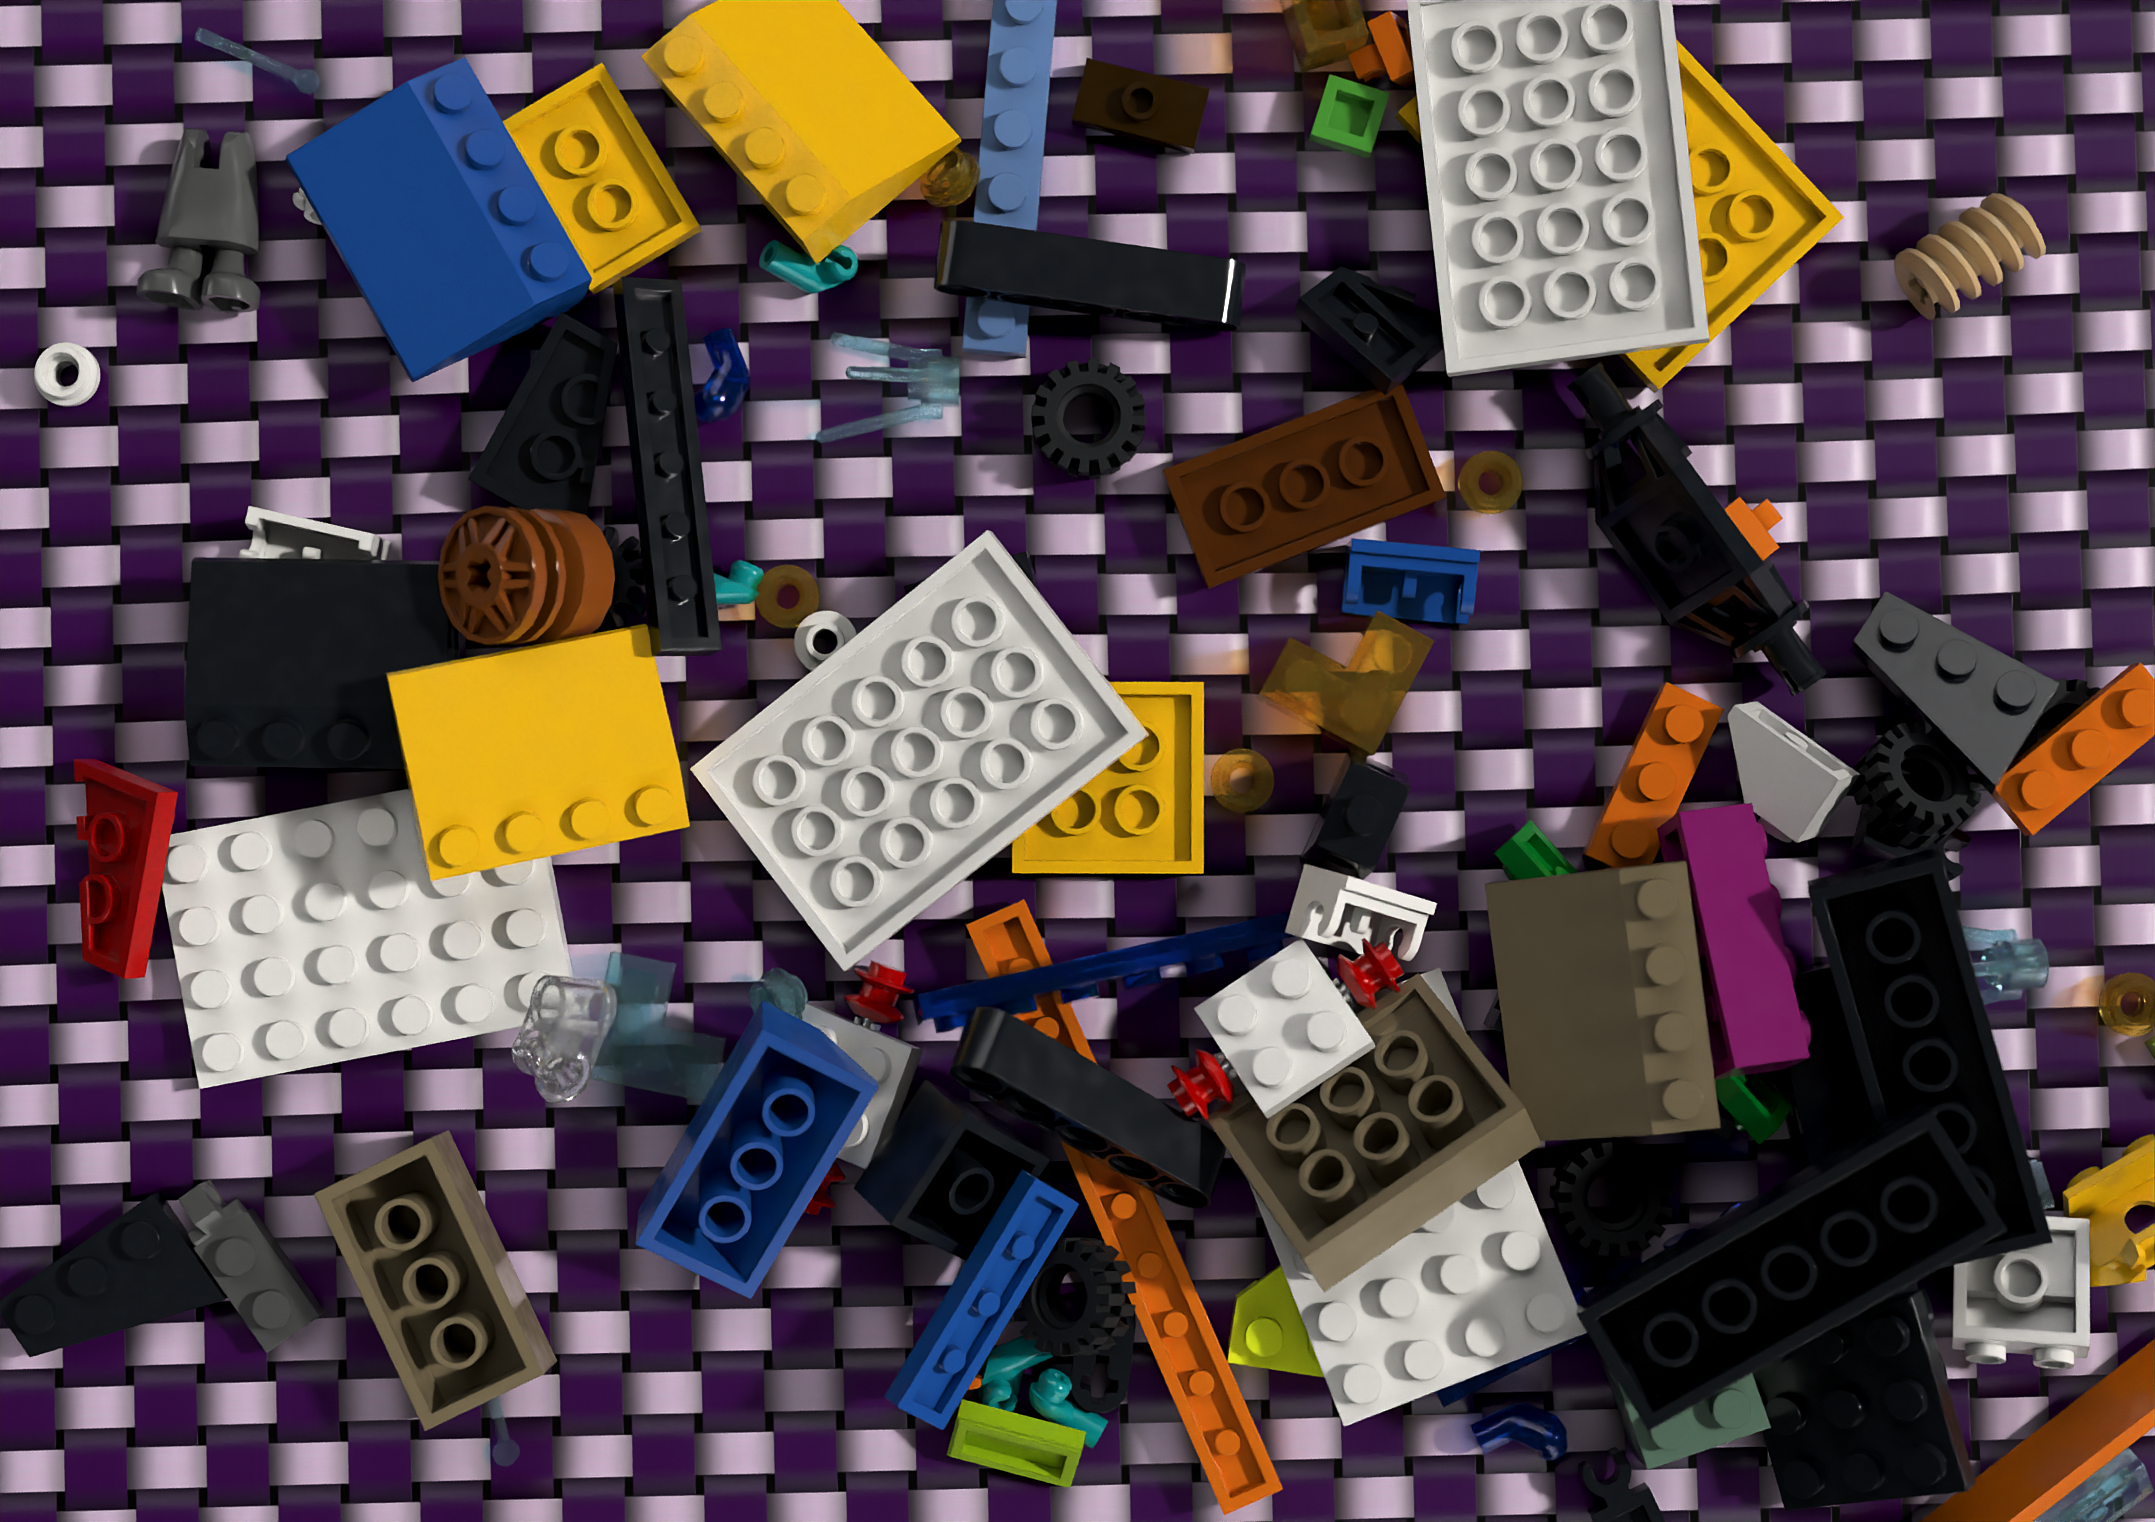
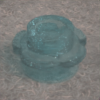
[749,968,808,1020]

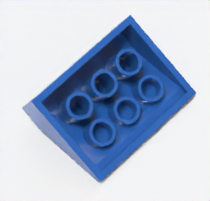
[286,57,592,383]

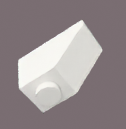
[1728,701,1860,843]

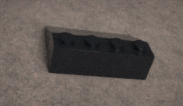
[184,557,459,769]

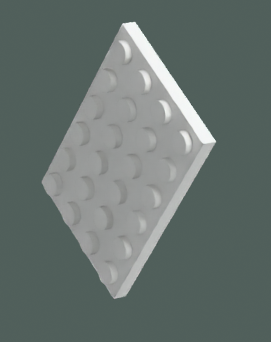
[1407,0,1709,377]
[690,530,1149,972]
[162,789,581,1089]
[1213,967,1587,1427]

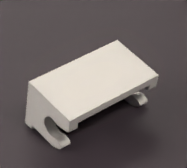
[239,506,391,560]
[1285,864,1437,961]

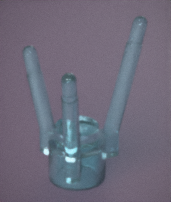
[816,333,959,443]
[1962,926,2049,1005]

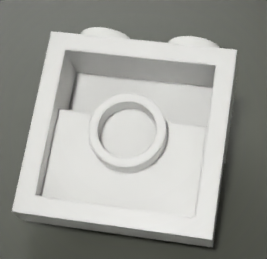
[1952,1216,2090,1369]

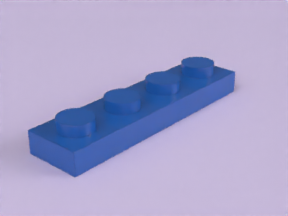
[884,1170,1079,1430]

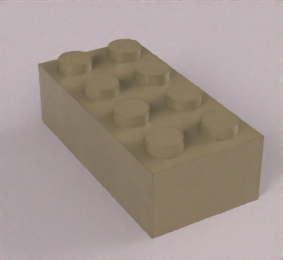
[314,1130,557,1431]

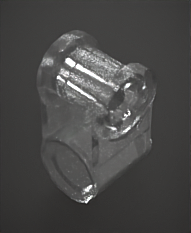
[511,975,617,1104]

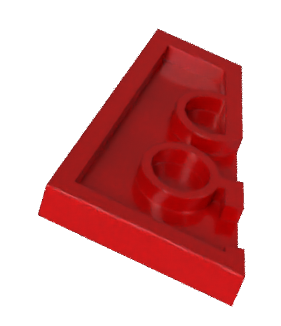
[74,759,178,979]

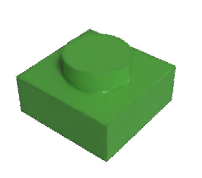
[1309,74,1390,159]

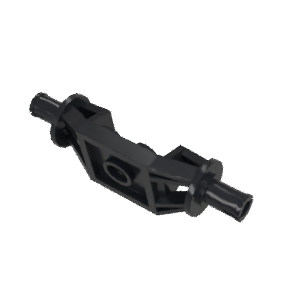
[1567,362,1827,696]

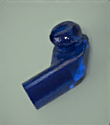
[694,327,751,423]
[1469,1402,1569,1460]

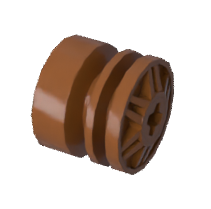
[438,506,615,645]

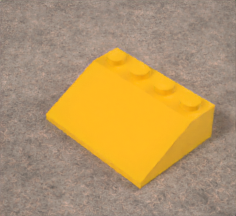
[641,0,961,265]
[386,624,690,881]

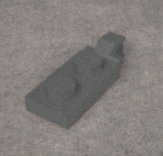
[178,1180,325,1353]

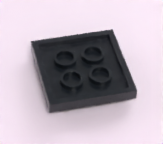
[1752,1290,1976,1510]

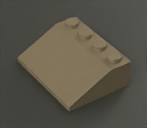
[1484,860,1720,1141]
[1207,973,1541,1292]

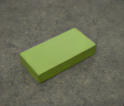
[947,1399,1086,1488]

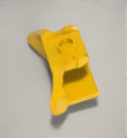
[2062,1134,2155,1287]

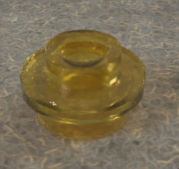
[919,147,981,207]
[1458,451,1523,515]
[756,565,820,629]
[1210,749,1274,812]
[2098,972,2155,1036]

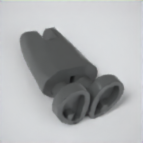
[136,128,261,313]

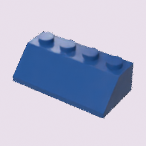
[636,1000,879,1299]

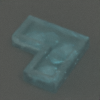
[585,951,726,1101]

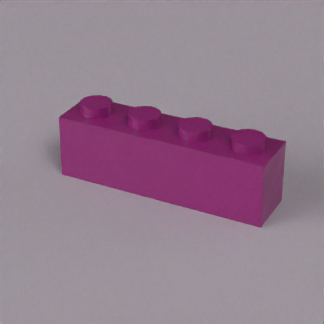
[1657,803,1811,1080]

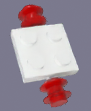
[1167,937,1404,1121]
[800,960,923,1215]

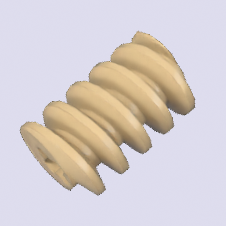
[1894,193,2046,321]

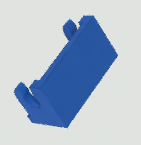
[1340,538,1480,625]

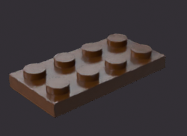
[1162,382,1446,591]

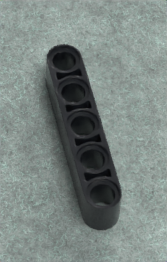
[934,220,1246,332]
[949,1007,1227,1209]

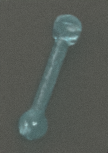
[194,27,320,94]
[487,1396,520,1466]

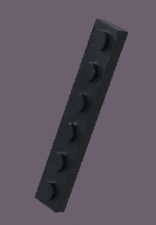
[613,277,722,656]

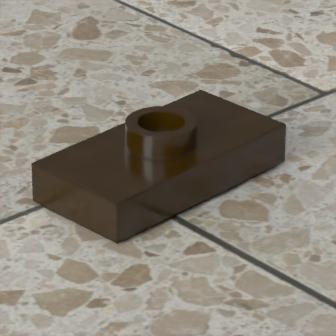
[1072,58,1210,154]

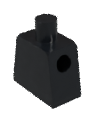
[1300,749,1411,880]

